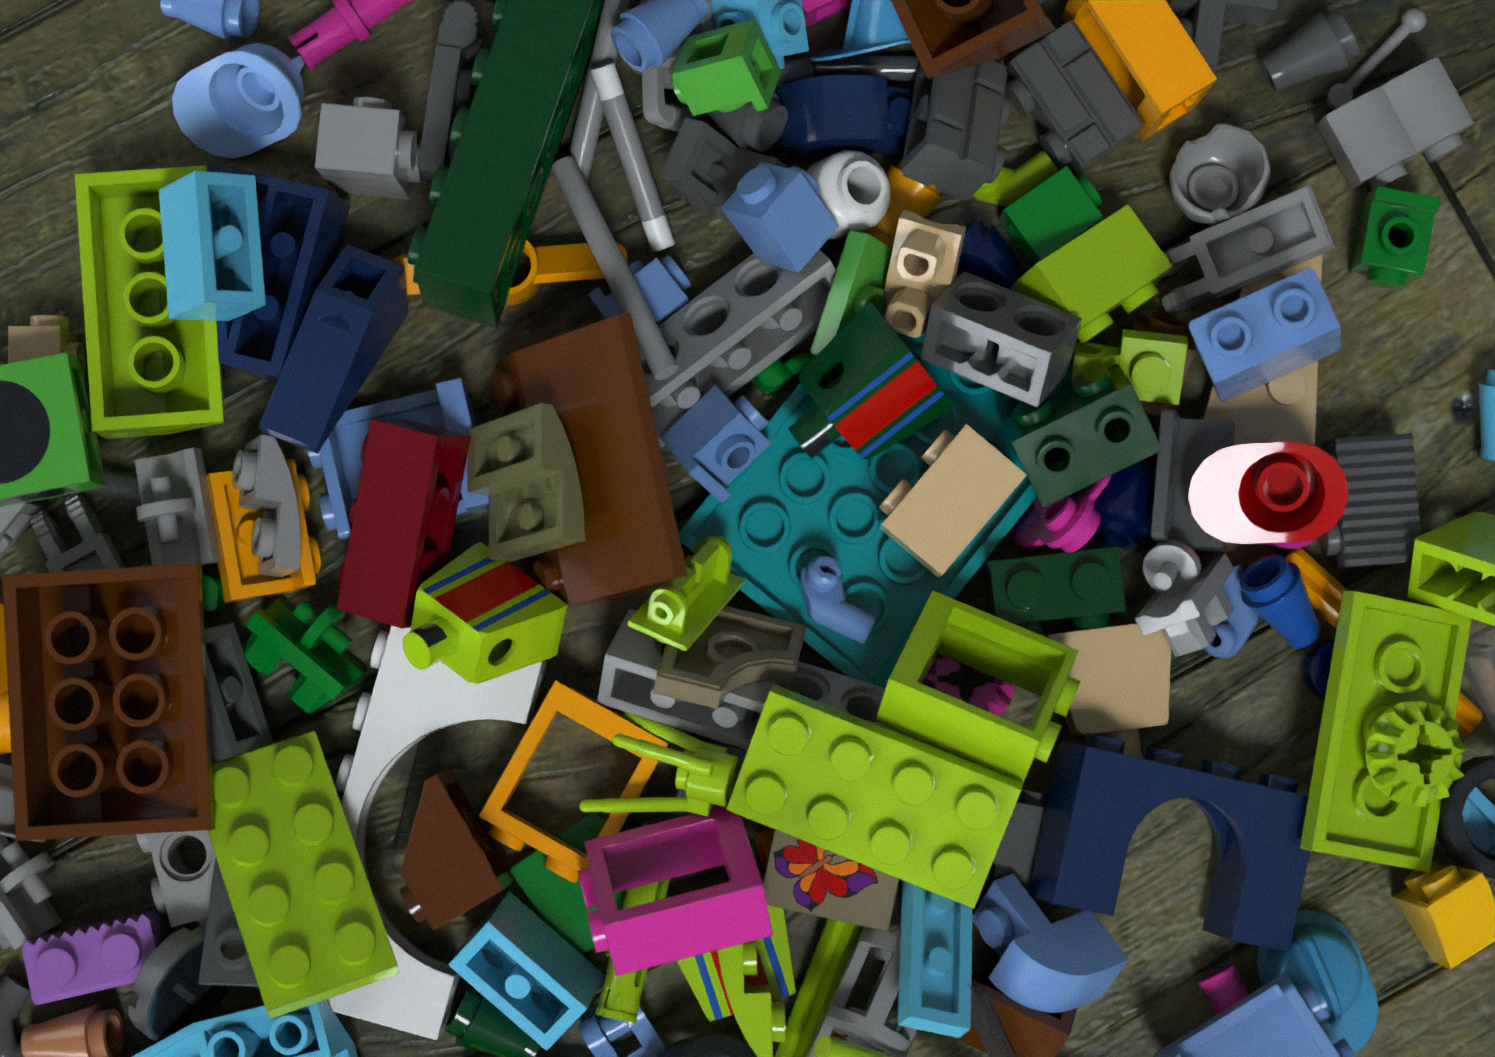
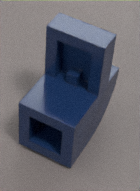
[773,75,913,158]

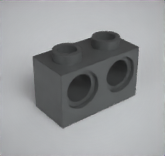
[920,271,1082,407]

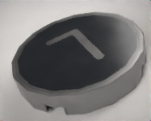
[128,918,229,1041]

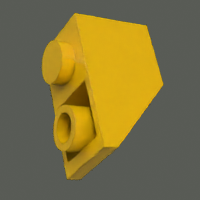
[1392,861,1495,969]

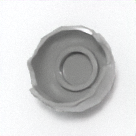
[1169,123,1270,226]

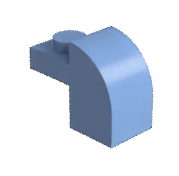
[972,874,1129,1013]

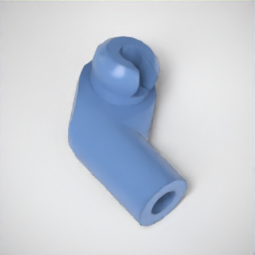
[800,555,876,644]
[1204,564,1259,658]

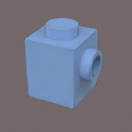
[721,162,839,273]

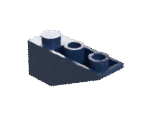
[259,244,409,454]

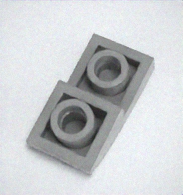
[232,434,301,577]

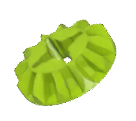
[1365,701,1469,807]

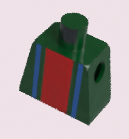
[788,302,954,459]

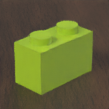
[1011,204,1173,345]

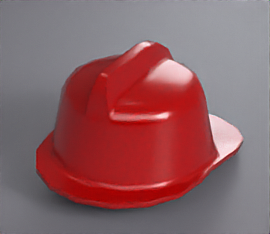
[1187,441,1349,544]

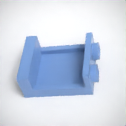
[1189,268,1341,403]
[307,378,490,542]
[1153,972,1357,1057]

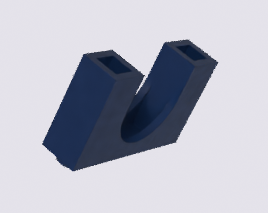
[1028,733,1310,952]

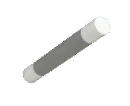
[590,62,675,252]

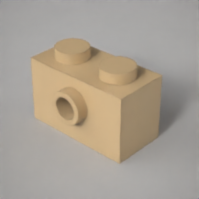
[879,424,1027,578]

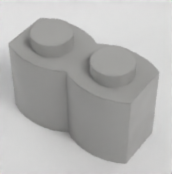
[1316,56,1474,190]

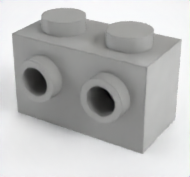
[315,97,423,200]

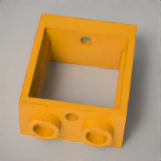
[1061,0,1217,142]
[479,680,670,883]

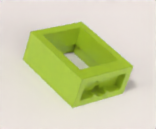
[876,590,1081,783]

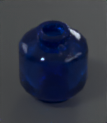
[1091,457,1156,550]

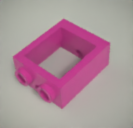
[578,806,773,976]

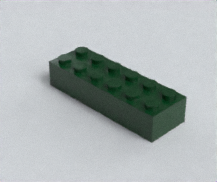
[407,0,604,329]

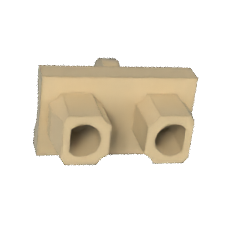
[883,210,967,338]

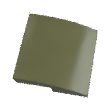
[467,403,585,562]

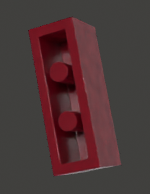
[336,419,471,629]

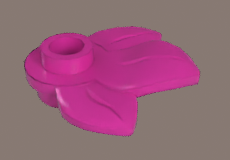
[1013,475,1111,553]

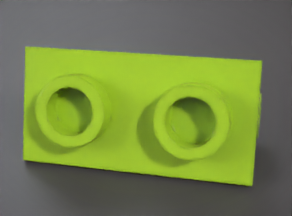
[627,536,745,652]

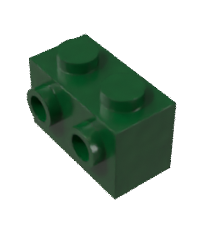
[1001,363,1162,508]
[982,547,1126,634]

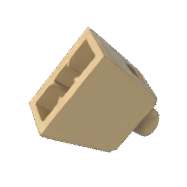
[1044,624,1171,758]

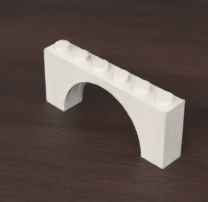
[326,626,547,1040]

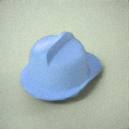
[172,43,305,159]

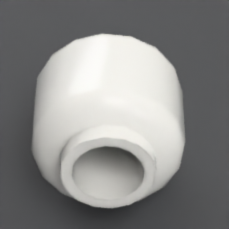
[806,150,891,240]

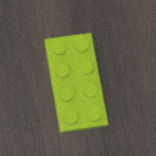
[1300,591,1472,873]
[726,684,1023,909]
[207,731,399,1019]

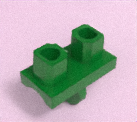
[243,597,368,714]

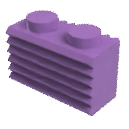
[21,909,172,1005]

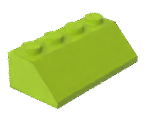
[75,165,225,439]

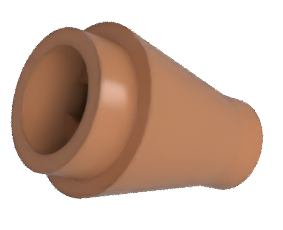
[21,1004,125,1057]

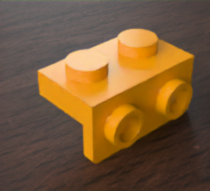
[206,459,321,603]

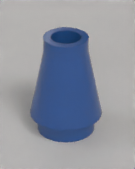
[1240,555,1322,649]

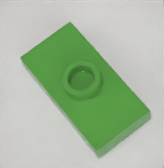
[811,230,892,356]

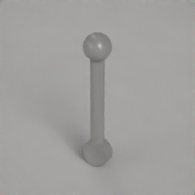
[1326,8,1427,110]

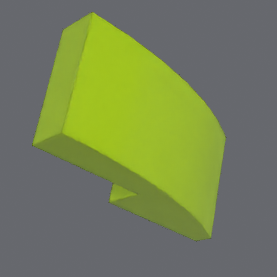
[718,940,786,1057]

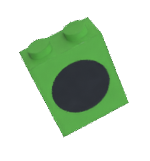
[0,352,106,508]

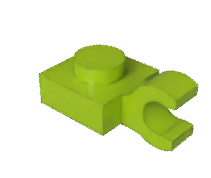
[1072,329,1188,405]

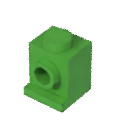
[671,19,781,116]

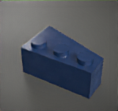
[208,162,350,382]

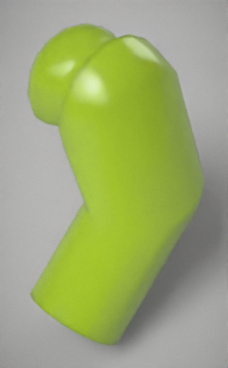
[972,150,1058,207]

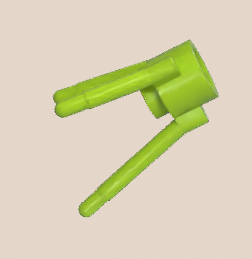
[579,712,739,817]

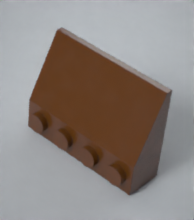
[492,313,688,609]
[2,563,215,841]

